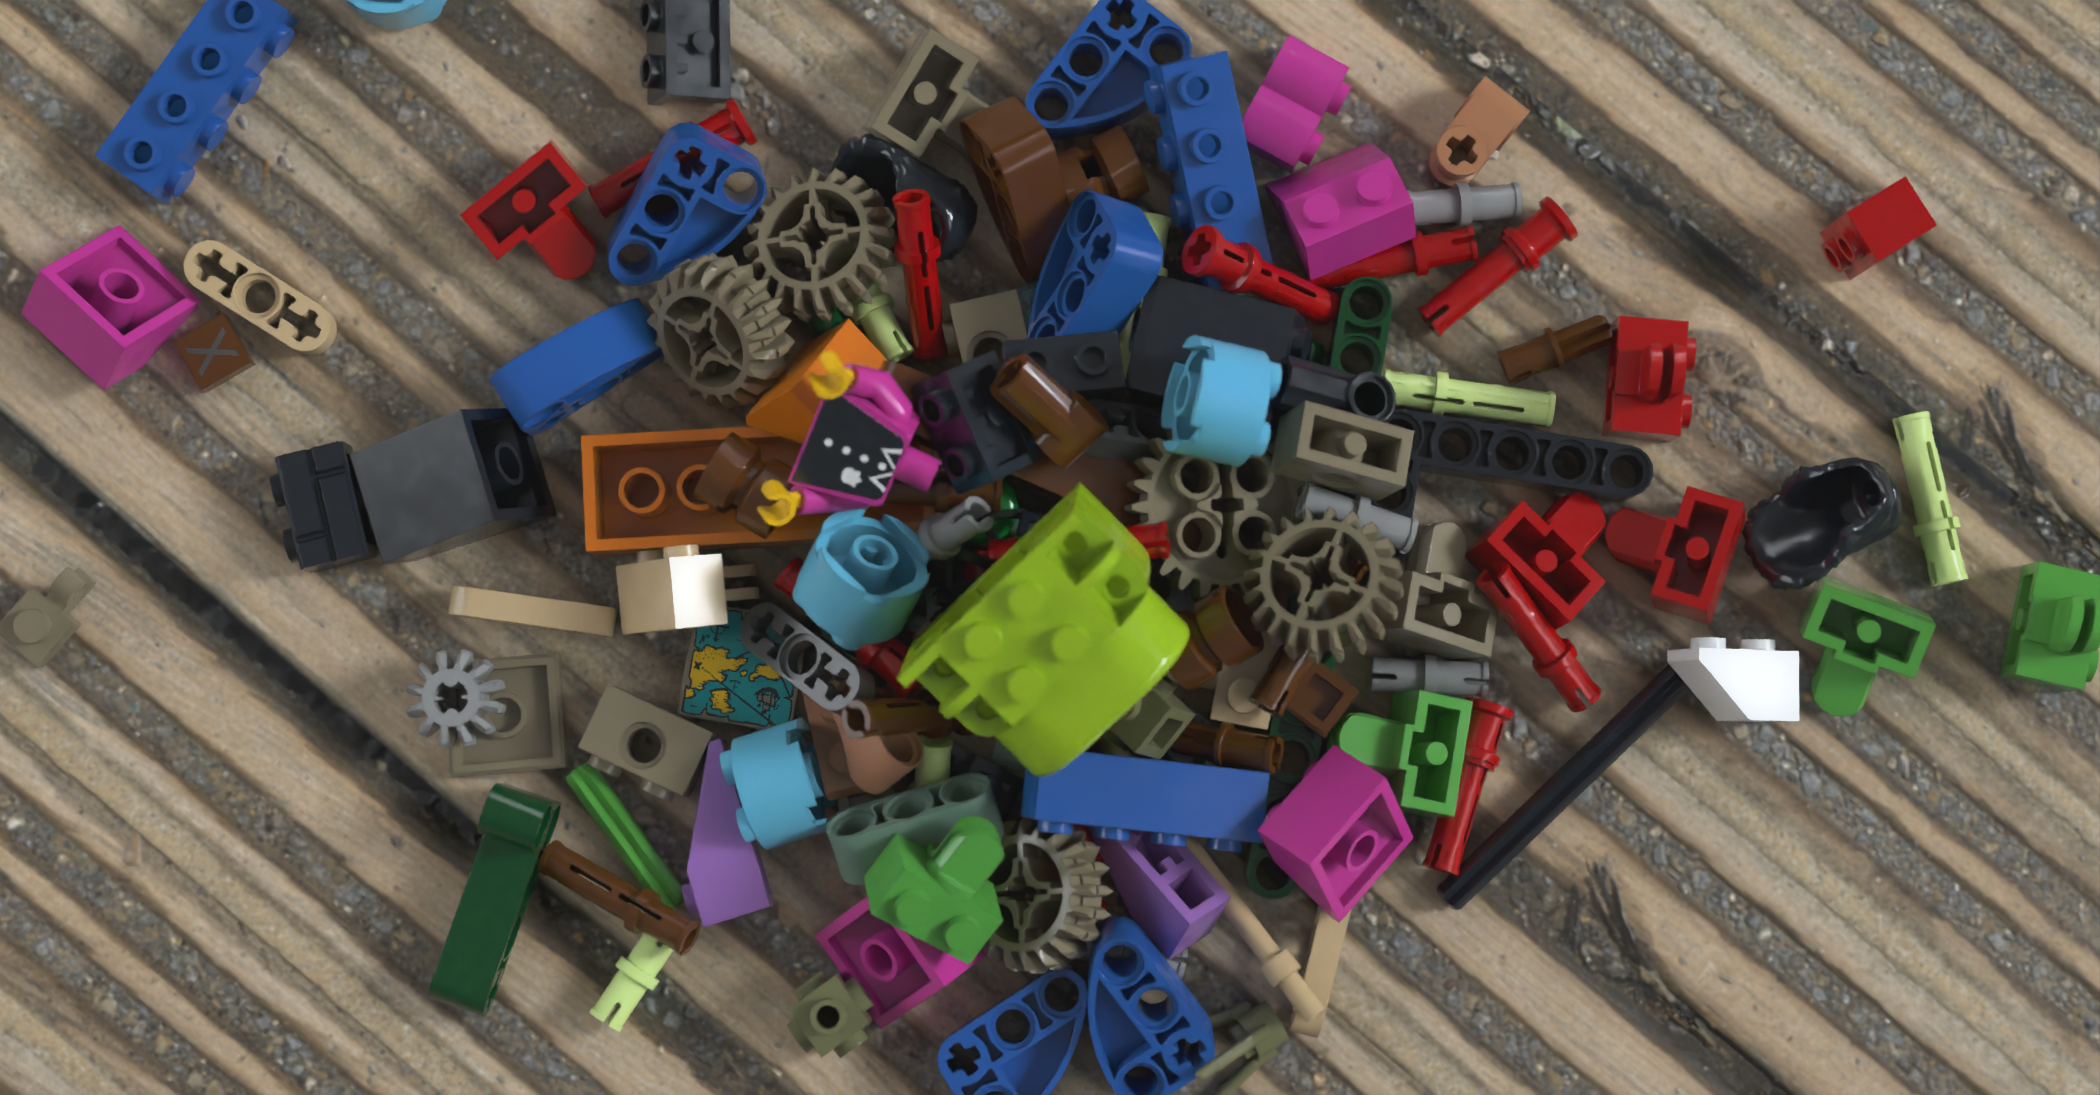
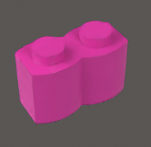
[1242,35,1353,173]

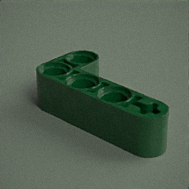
[428,783,561,1017]

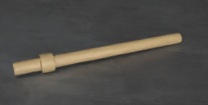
[1096,736,1325,1023]

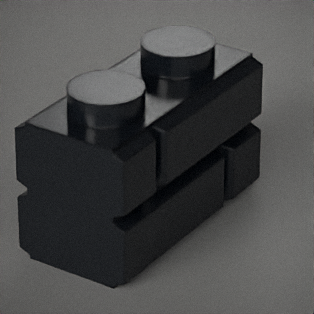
[270,441,378,573]

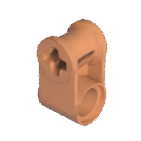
[1428,76,1530,188]
[833,680,924,795]

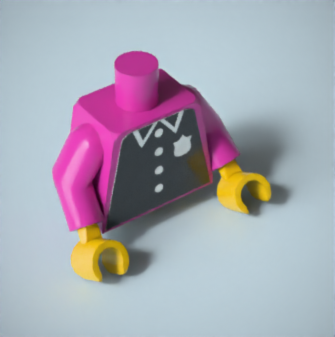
[757,351,942,526]

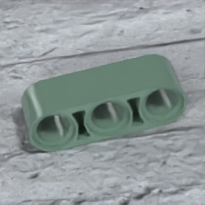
[826,773,1004,885]

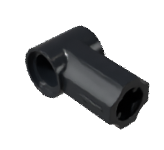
[1272,355,1396,422]

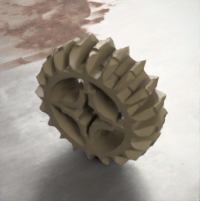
[743,167,899,323]
[646,253,795,409]
[1243,506,1404,665]
[984,817,1114,974]

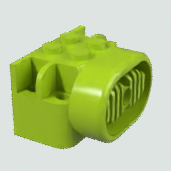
[897,482,1190,777]

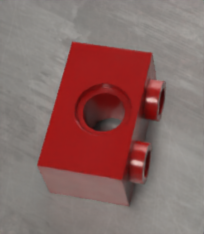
[1820,176,1937,280]

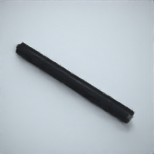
[1436,664,1690,910]

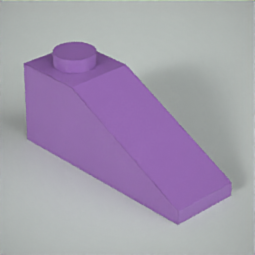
[682,739,775,927]
[1086,825,1231,959]

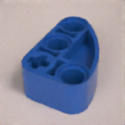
[1025,0,1192,140]
[607,123,767,286]
[1027,190,1163,339]
[489,298,663,436]
[1087,917,1215,1095]
[937,967,1088,1095]

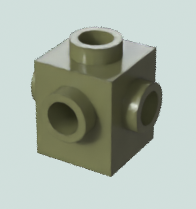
[1103,674,1196,760]
[787,971,874,1058]

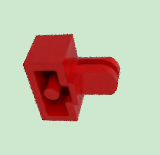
[460,139,597,280]
[1602,316,1696,442]
[1605,486,1746,626]
[1465,492,1606,630]

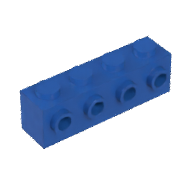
[95,0,298,204]
[1144,51,1273,291]
[1020,752,1270,852]

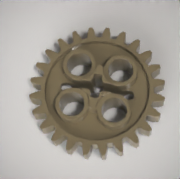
[1124,428,1308,599]

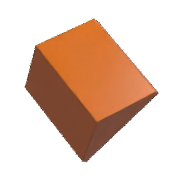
[746,319,888,444]

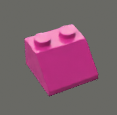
[1265,142,1416,280]
[21,225,202,390]
[1257,745,1414,923]
[814,896,987,1029]

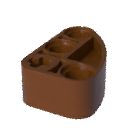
[959,96,1070,284]

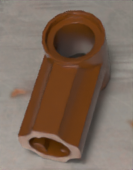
[989,353,1109,469]

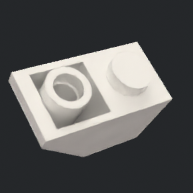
[1667,637,1799,722]

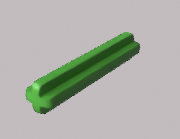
[566,762,684,909]

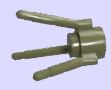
[1195,999,1289,1095]

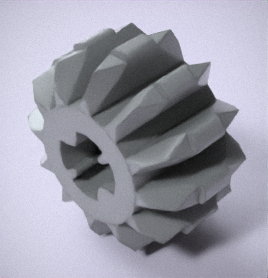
[406,650,506,748]

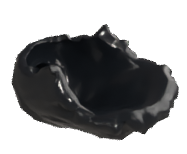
[831,133,978,262]
[1742,457,1902,590]

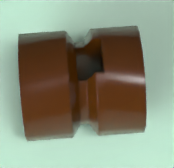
[1057,124,1149,205]
[694,432,795,539]
[1168,585,1264,690]

